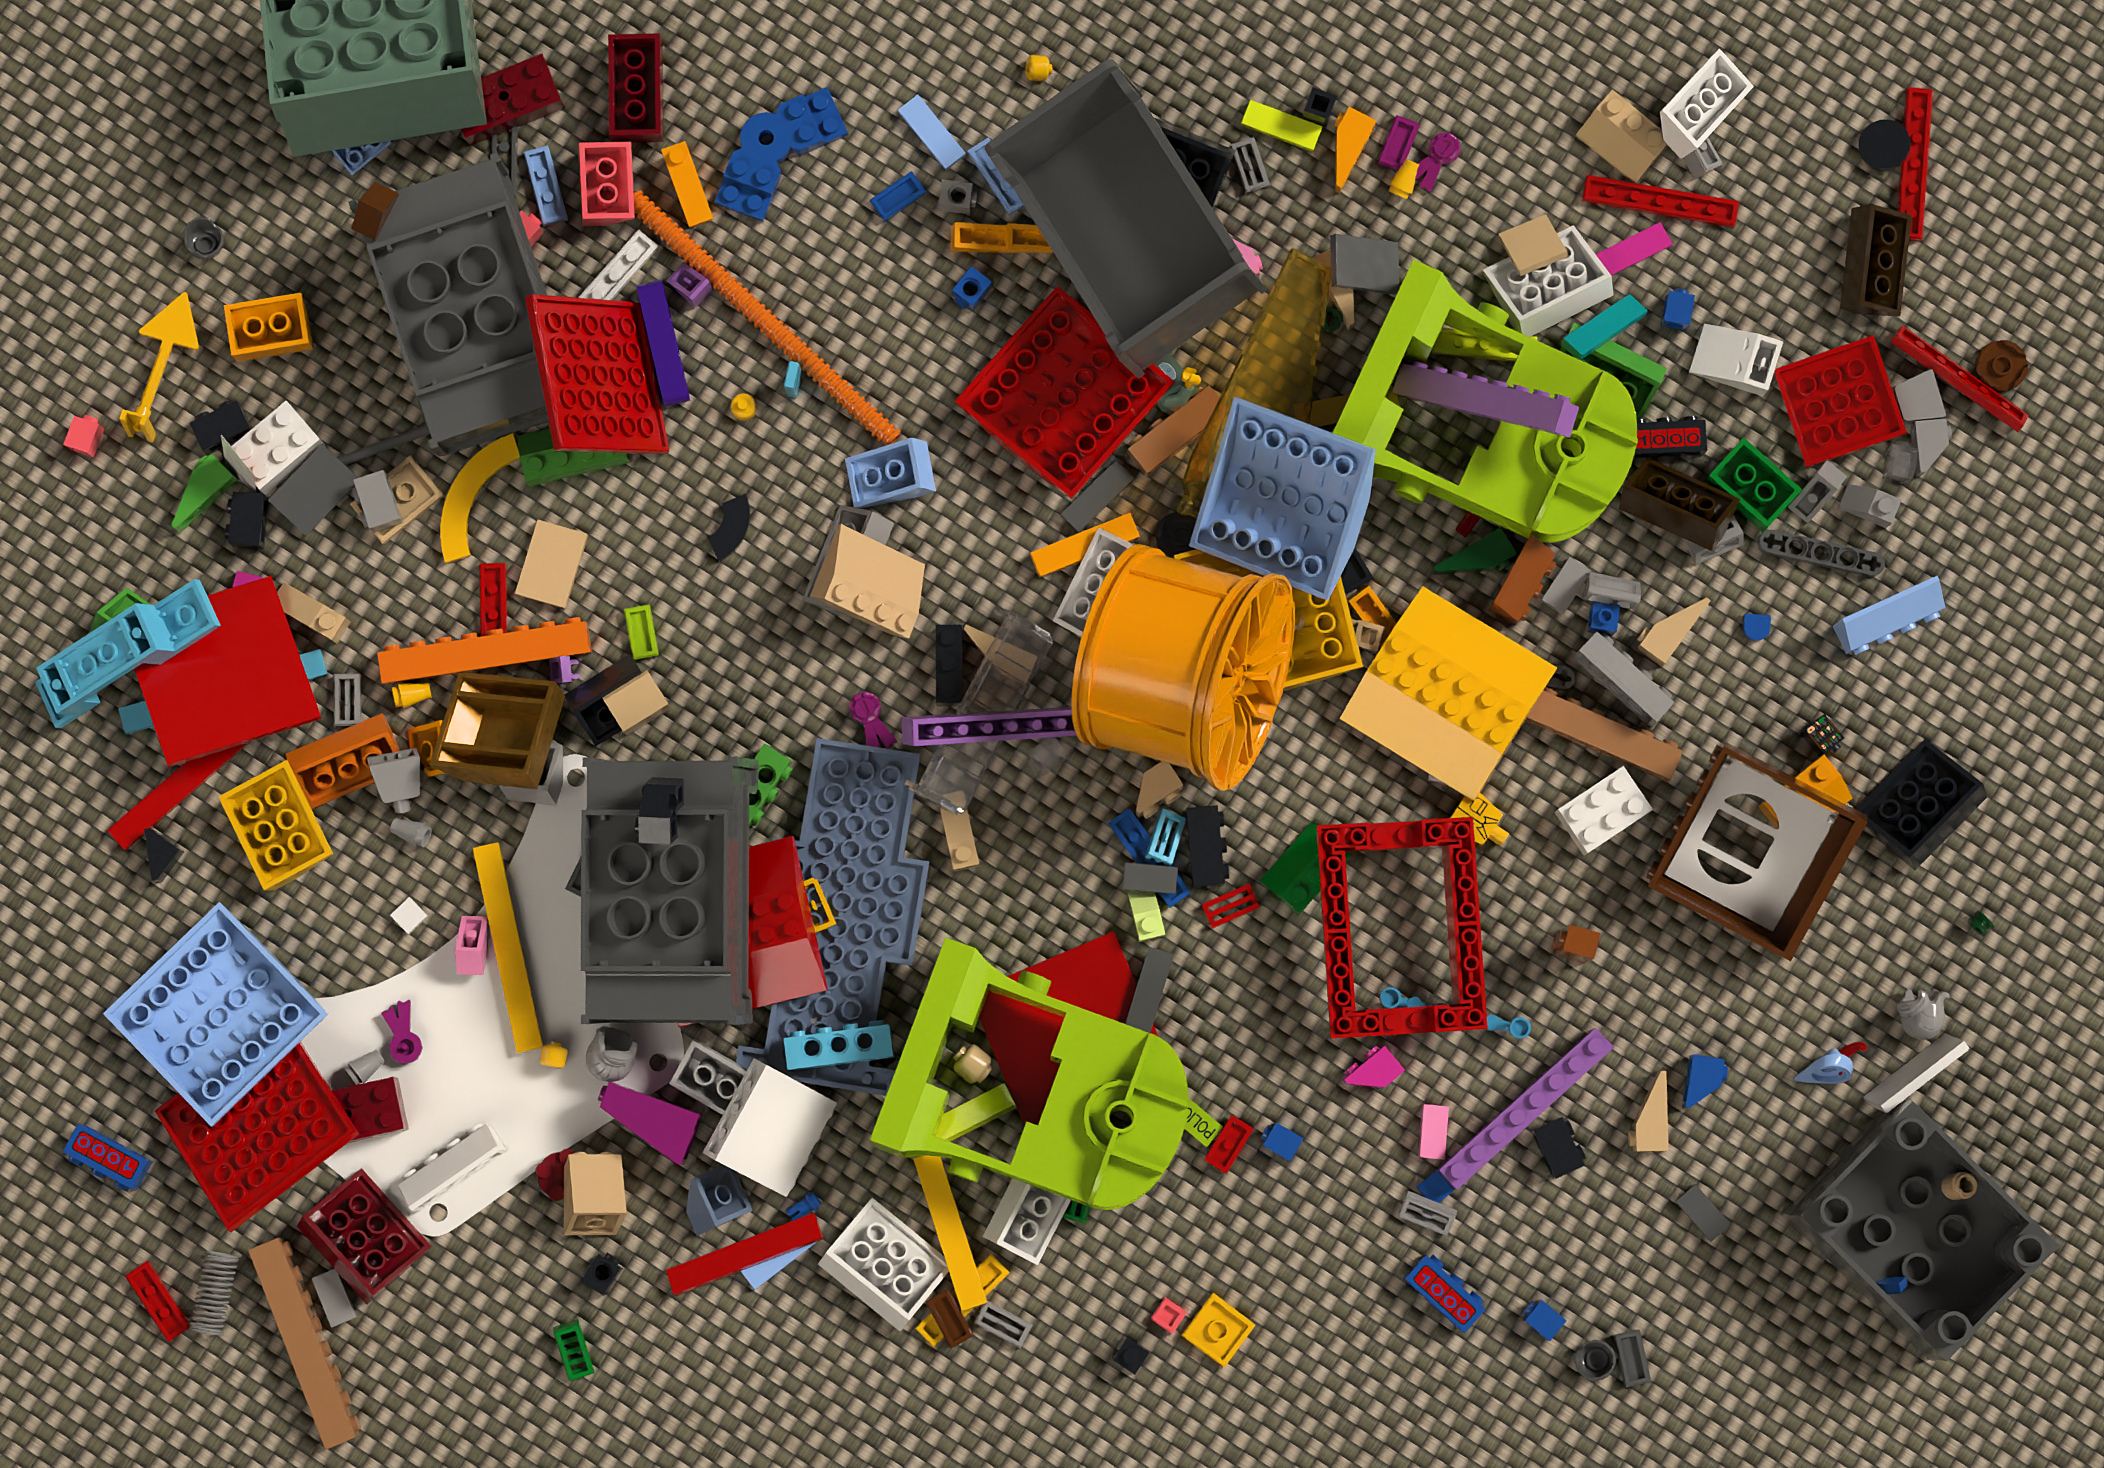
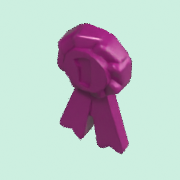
[1415,132,1461,193]
[849,691,897,749]
[381,1000,423,1064]

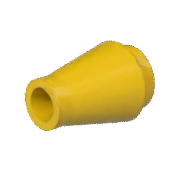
[1389,158,1420,199]
[392,683,432,709]

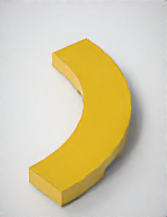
[440,433,520,564]

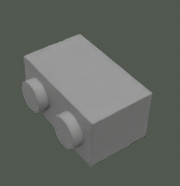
[352,470,403,533]

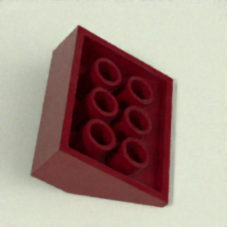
[297,1168,432,1305]

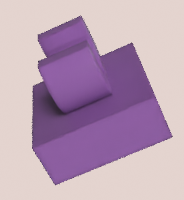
[549,656,580,685]

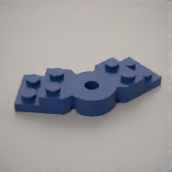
[715,87,848,222]

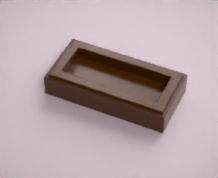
[925,1289,974,1349]

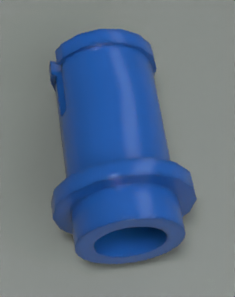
[786,1192,821,1221]

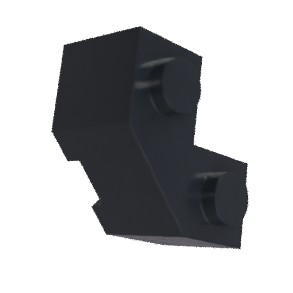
[635,777,684,844]

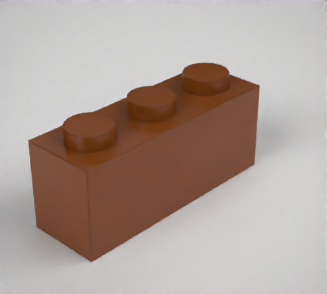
[1551,925,1600,964]

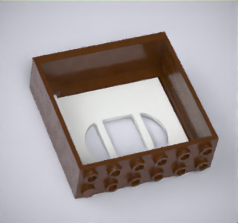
[1646,741,1868,961]

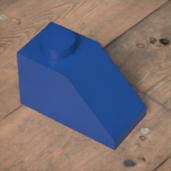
[1682,1054,1728,1108]

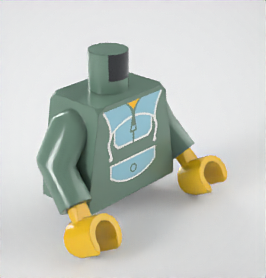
[1153,353,1201,412]

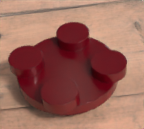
[535,1149,574,1201]

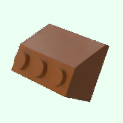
[1488,535,1556,625]

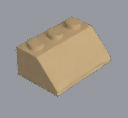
[1576,89,1668,183]

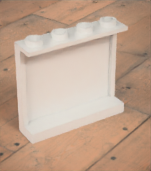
[703,1058,837,1197]

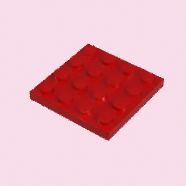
[1774,335,1907,468]

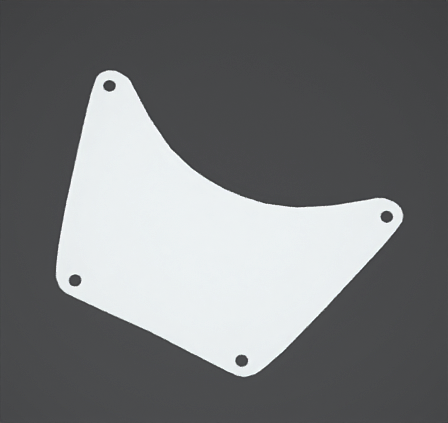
[301,754,684,1236]

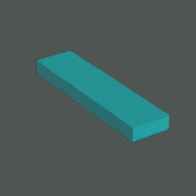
[1561,294,1648,360]

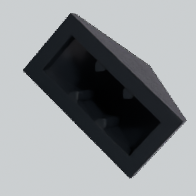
[144,828,184,883]

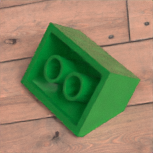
[1260,822,1352,916]

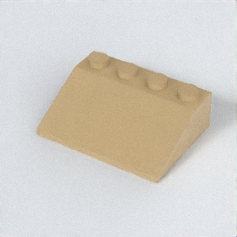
[810,524,925,638]

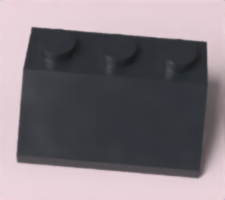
[564,654,642,746]

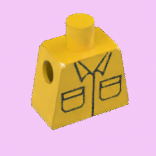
[1450,793,1509,847]

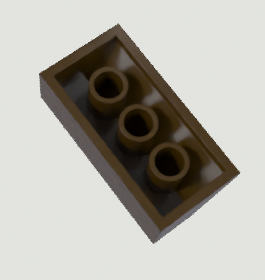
[1840,204,1912,317]
[1619,457,1740,551]

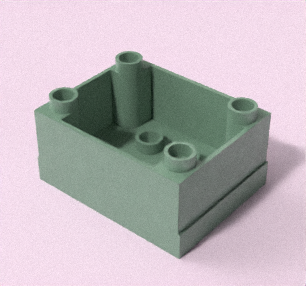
[260,0,487,157]

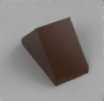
[351,182,399,241]

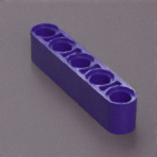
[637,280,690,407]

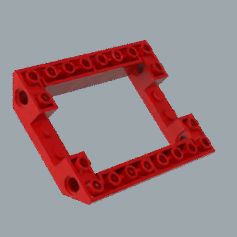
[1316,817,1488,1039]

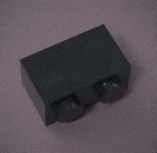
[190,400,253,455]
[225,492,269,549]
[1531,1117,1586,1179]

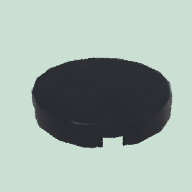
[1858,120,1911,171]
[1156,510,1198,558]

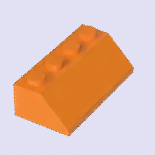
[286,713,400,809]

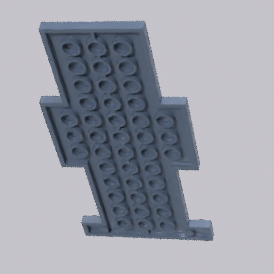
[736,738,930,1096]

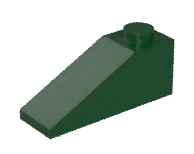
[1431,527,1517,575]

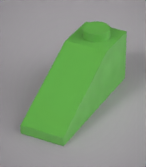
[172,454,238,533]

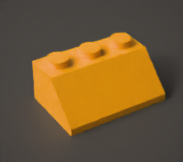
[224,293,314,362]
[1758,755,1852,829]

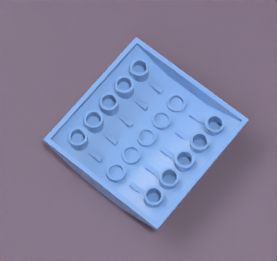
[1189,397,1376,600]
[103,902,328,1127]

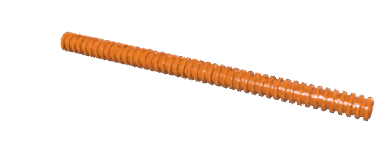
[634,190,901,446]

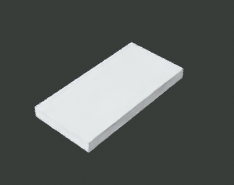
[1863,1033,1969,1113]

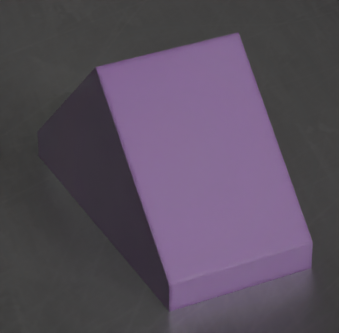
[666,262,713,308]

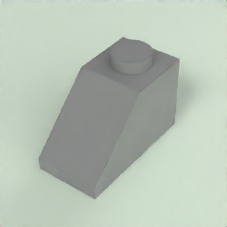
[1910,419,1952,477]
[1788,460,1847,523]
[1838,484,1902,528]

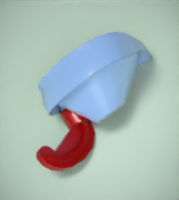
[1794,1042,1868,1084]

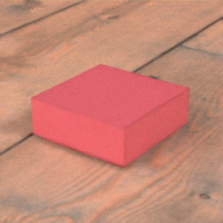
[1150,1297,1187,1334]

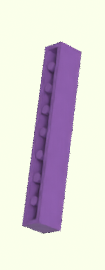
[1392,361,1579,438]
[902,707,1077,746]
[1437,1028,1614,1190]

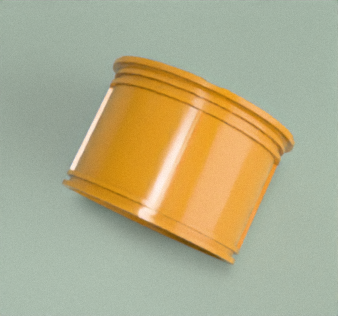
[1072,544,1295,791]

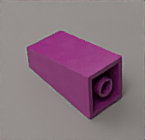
[598,1082,703,1165]

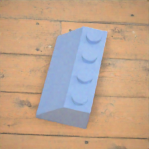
[1833,576,1945,655]

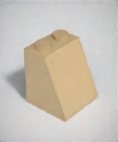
[564,1152,627,1235]

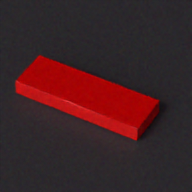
[479,563,507,637]
[125,1261,191,1342]

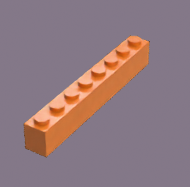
[377,617,592,684]

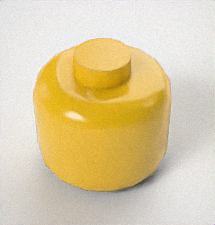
[1025,55,1052,81]
[730,393,757,421]
[539,1041,568,1069]

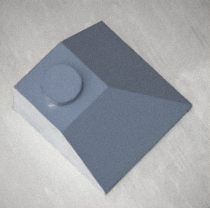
[686,1165,753,1236]

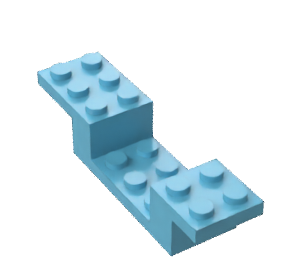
[35,579,221,728]

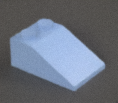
[845,438,936,508]

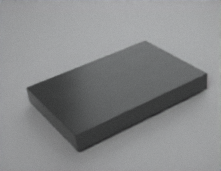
[1330,234,1399,295]
[268,444,359,536]

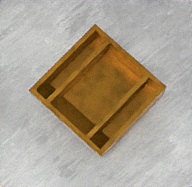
[430,672,565,789]

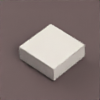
[390,897,428,935]

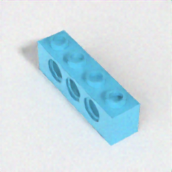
[784,1020,895,1071]

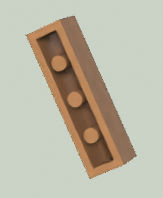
[1127,385,1229,477]

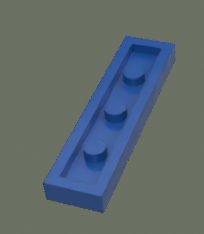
[1108,808,1191,908]

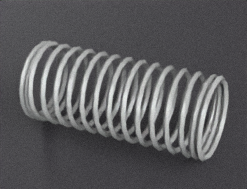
[189,1251,239,1336]

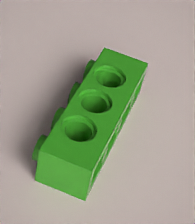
[749,744,793,837]

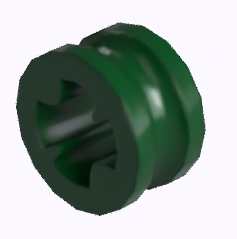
[1318,307,1342,333]
[1968,911,1994,937]

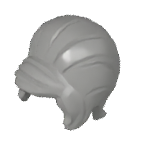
[1897,989,1950,1040]
[586,1026,637,1082]

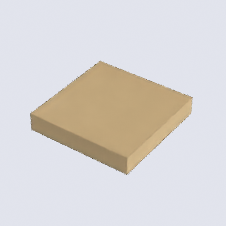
[1499,214,1568,276]

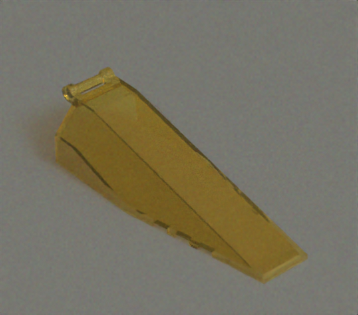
[1177,248,1331,519]

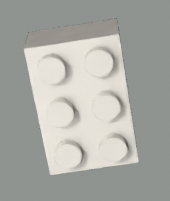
[231,401,325,495]
[1554,766,1653,855]

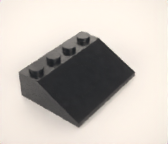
[1154,118,1236,208]
[1856,739,1988,870]

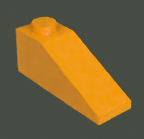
[1334,107,1376,194]
[661,141,714,228]

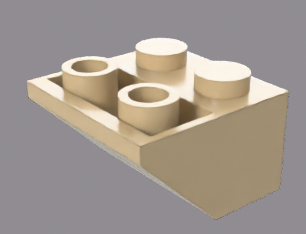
[1135,761,1183,819]

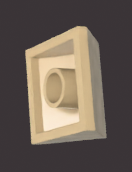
[603,670,671,736]

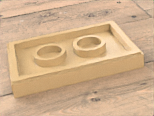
[350,455,444,545]
[515,520,588,609]

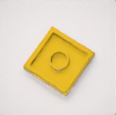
[1181,1293,1255,1367]

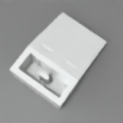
[1689,324,1783,396]

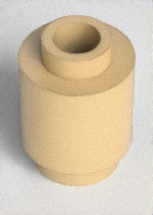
[1941,1172,1977,1200]

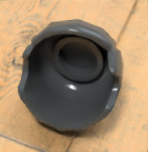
[184,218,224,260]
[1574,1340,1616,1381]

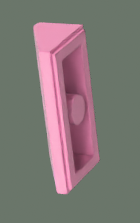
[1418,1104,1449,1160]

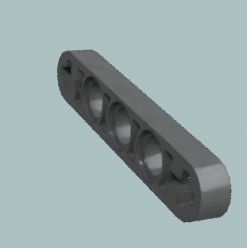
[1757,530,1885,577]

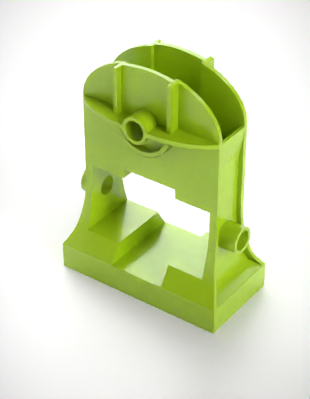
[1333,259,1638,543]
[870,937,1188,1210]

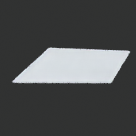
[221,435,257,493]

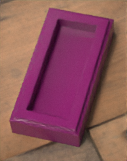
[1377,115,1420,171]

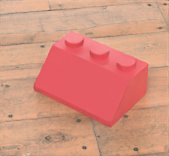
[578,142,635,226]

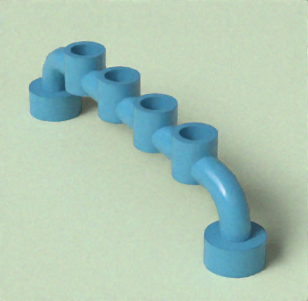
[1379,987,1531,1039]

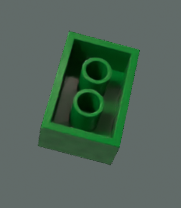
[1704,437,1802,533]

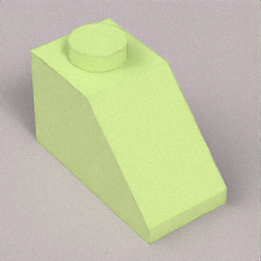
[1127,890,1165,943]

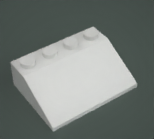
[1483,225,1614,337]
[818,1198,949,1331]

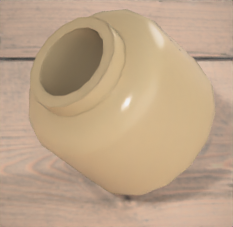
[953,1044,993,1084]

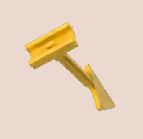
[119,292,199,443]

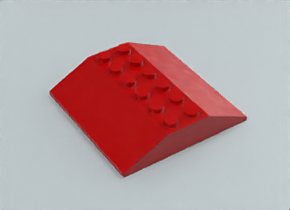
[955,286,1175,499]
[677,836,828,1027]

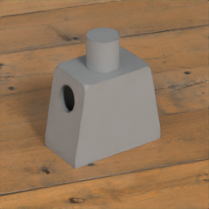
[1892,369,1946,425]
[367,748,420,813]

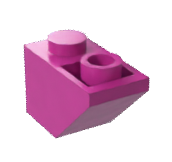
[1343,1046,1405,1088]

